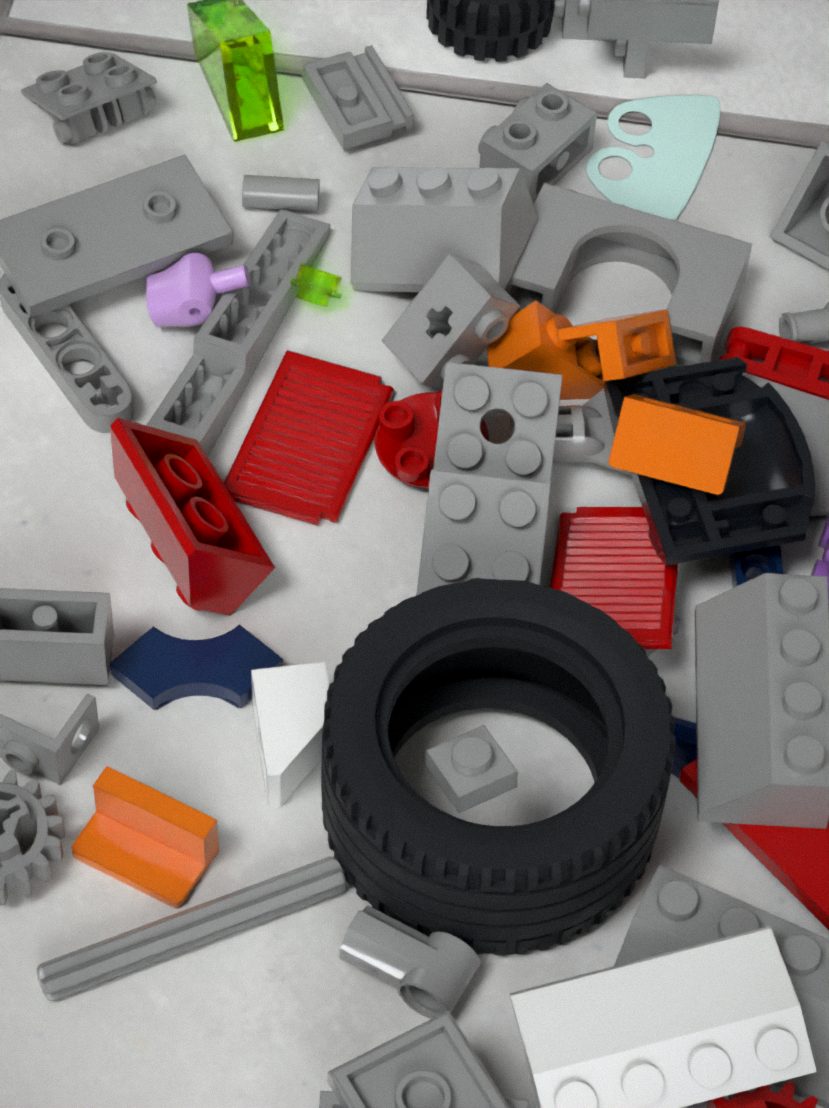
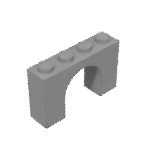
[505,183,752,366]

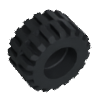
[426,0,555,62]

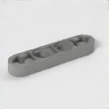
[0,273,134,433]

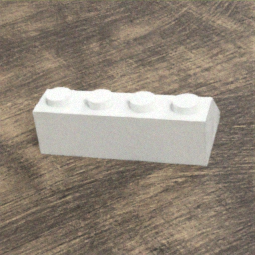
[509,926,817,1108]

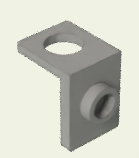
[0,694,99,785]

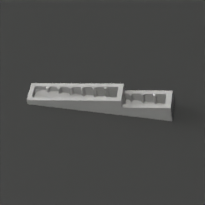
[146,209,331,457]

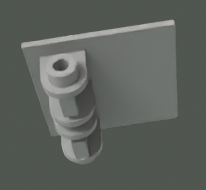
[21,52,157,144]

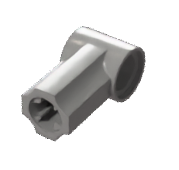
[339,905,481,1019]

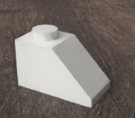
[251,661,329,808]

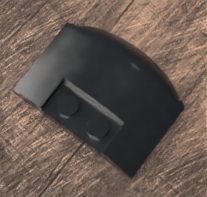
[604,357,815,566]

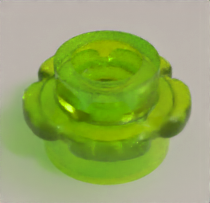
[289,264,342,307]

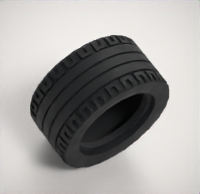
[321,579,676,955]

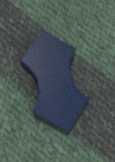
[110,624,283,710]

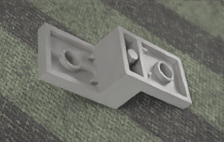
[416,362,562,595]

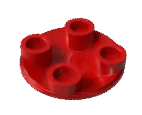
[374,389,489,489]

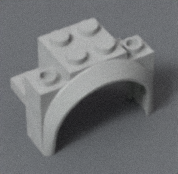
[553,0,719,79]

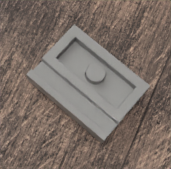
[303,45,414,150]

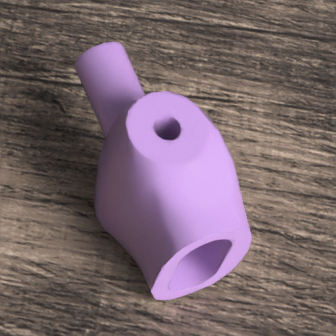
[146,253,251,327]

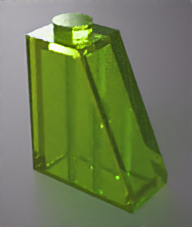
[187,0,284,142]

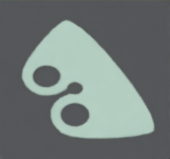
[586,95,720,220]

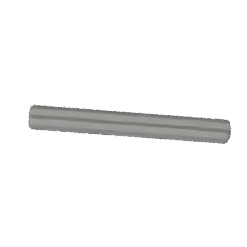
[37,856,346,1001]

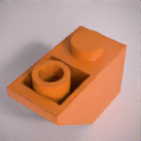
[487,300,604,400]

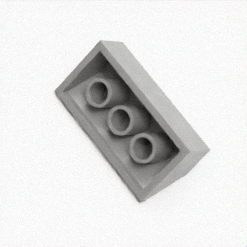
[695,573,829,829]
[614,865,829,1108]

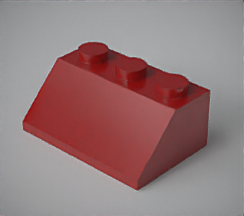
[110,418,275,616]

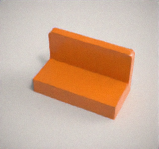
[557,309,676,381]
[608,394,747,495]
[71,766,219,909]

